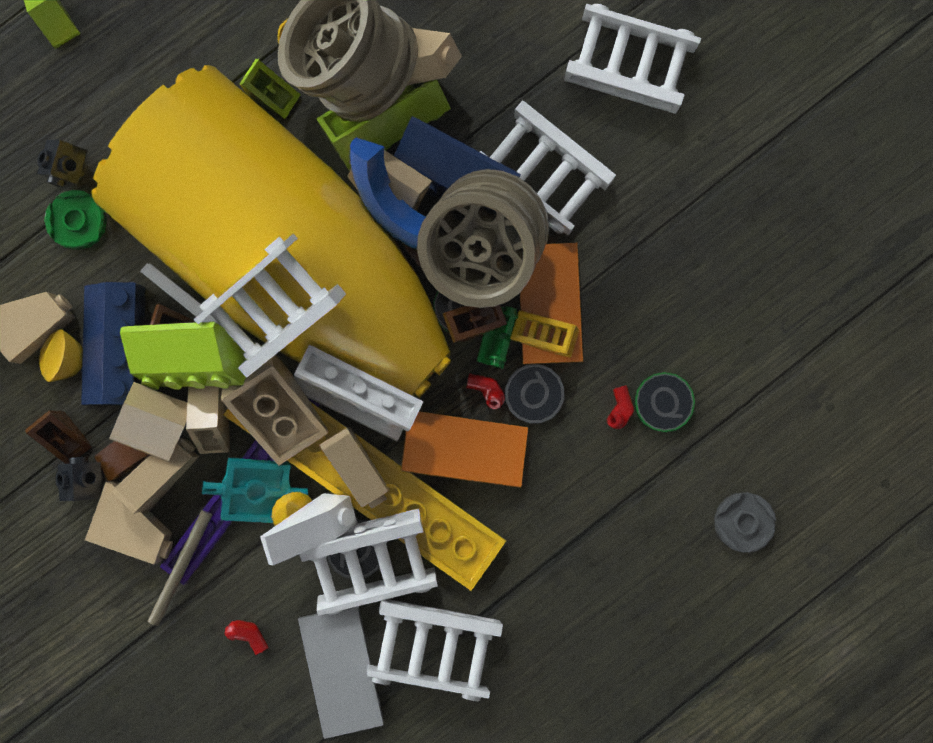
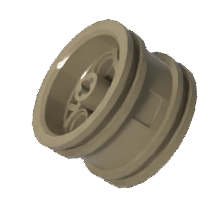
[278,0,418,122]
[417,169,549,308]

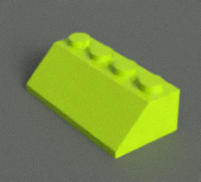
[316,80,451,171]
[120,321,246,390]

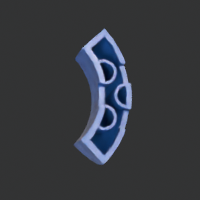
[350,137,426,250]

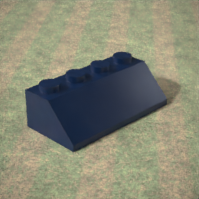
[394,116,521,214]
[81,282,146,405]

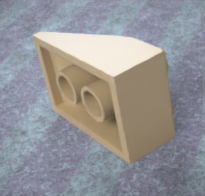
[221,354,329,466]

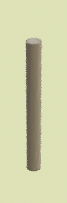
[148,510,212,626]

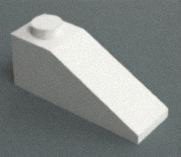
[260,493,357,565]

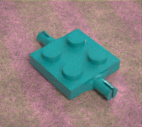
[202,458,308,523]

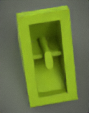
[24,0,80,49]
[240,59,301,119]

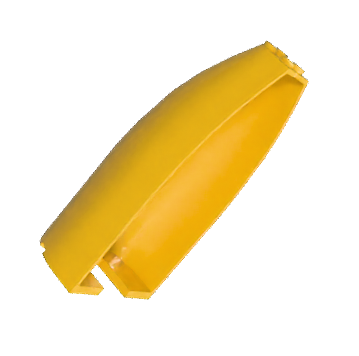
[91,65,451,398]

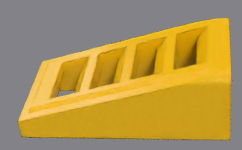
[510,310,579,358]

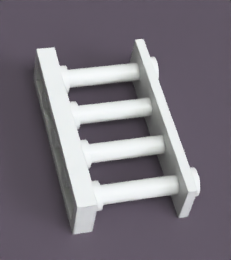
[564,4,701,114]
[480,100,616,236]
[194,233,346,378]
[294,345,423,441]
[300,509,438,616]
[367,599,503,701]

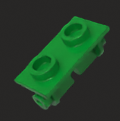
[476,306,518,369]

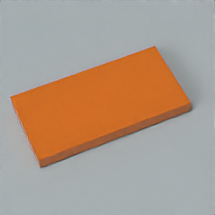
[520,243,583,365]
[401,412,528,488]

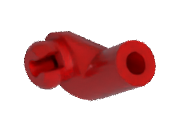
[466,373,505,409]
[607,385,634,429]
[225,620,268,655]

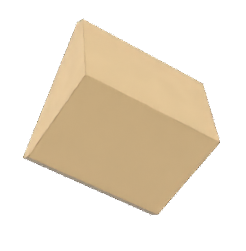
[109,382,187,462]

